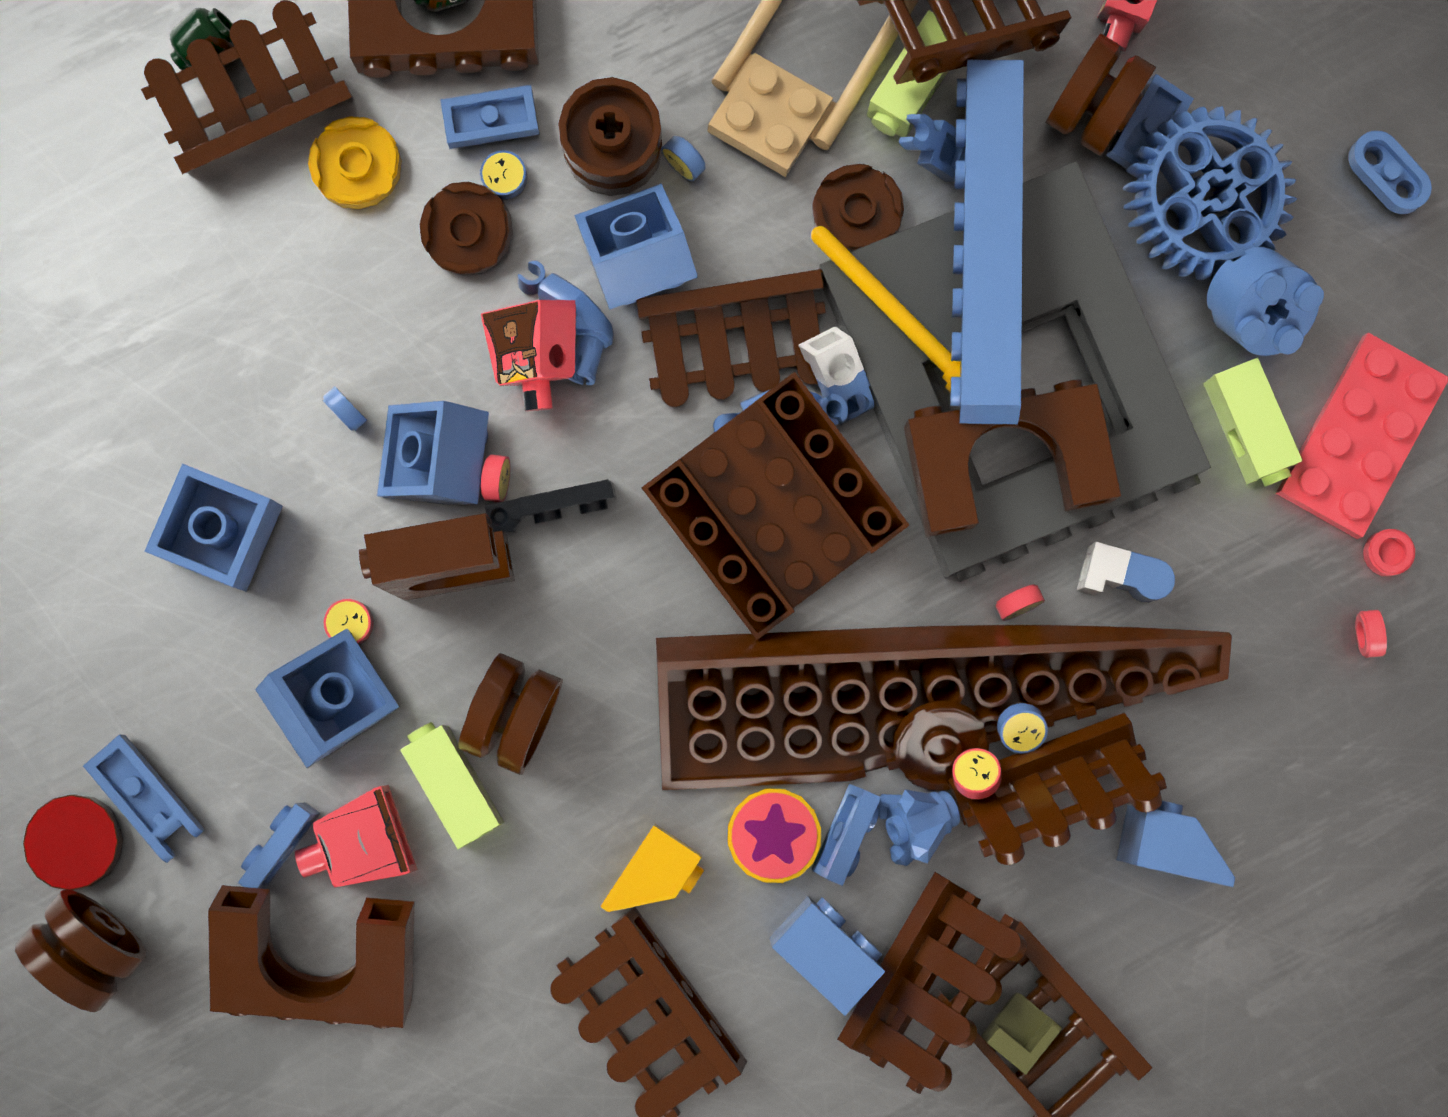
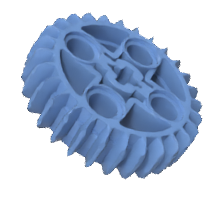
[1123,106,1297,280]

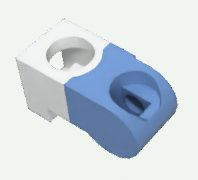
[798,327,874,425]
[1077,542,1175,603]

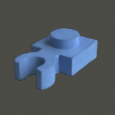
[899,114,965,182]

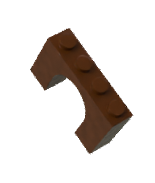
[348,0,539,78]
[904,379,1121,538]
[359,513,515,601]
[208,885,415,1029]

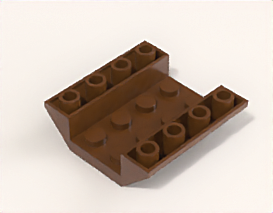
[641,371,910,640]

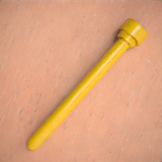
[811,226,961,392]

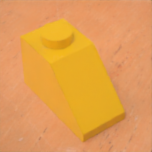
[600,824,705,912]

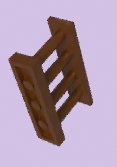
[857,0,1072,85]
[930,917,1153,1117]

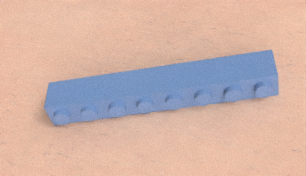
[950,60,1024,424]

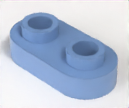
[1348,131,1432,214]

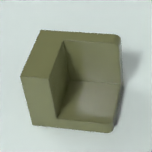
[981,992,1062,1075]

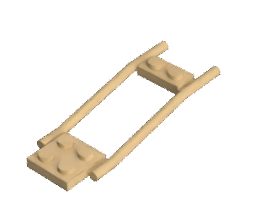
[707,0,919,177]

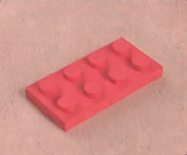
[1276,332,1448,539]

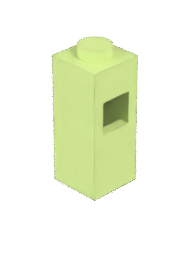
[867,10,968,137]
[1203,357,1303,487]
[400,722,504,849]

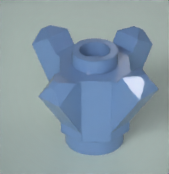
[878,790,960,866]

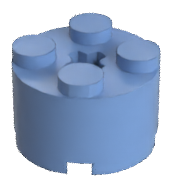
[1207,247,1324,356]

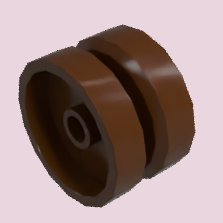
[1045,33,1156,156]
[558,77,663,196]
[458,653,563,775]
[15,889,146,1013]

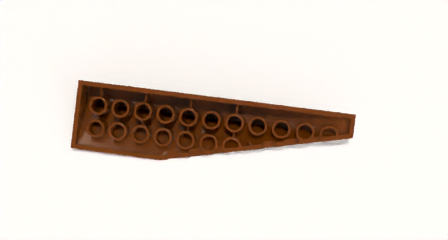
[656,625,1232,790]

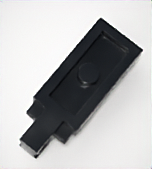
[485,479,616,532]

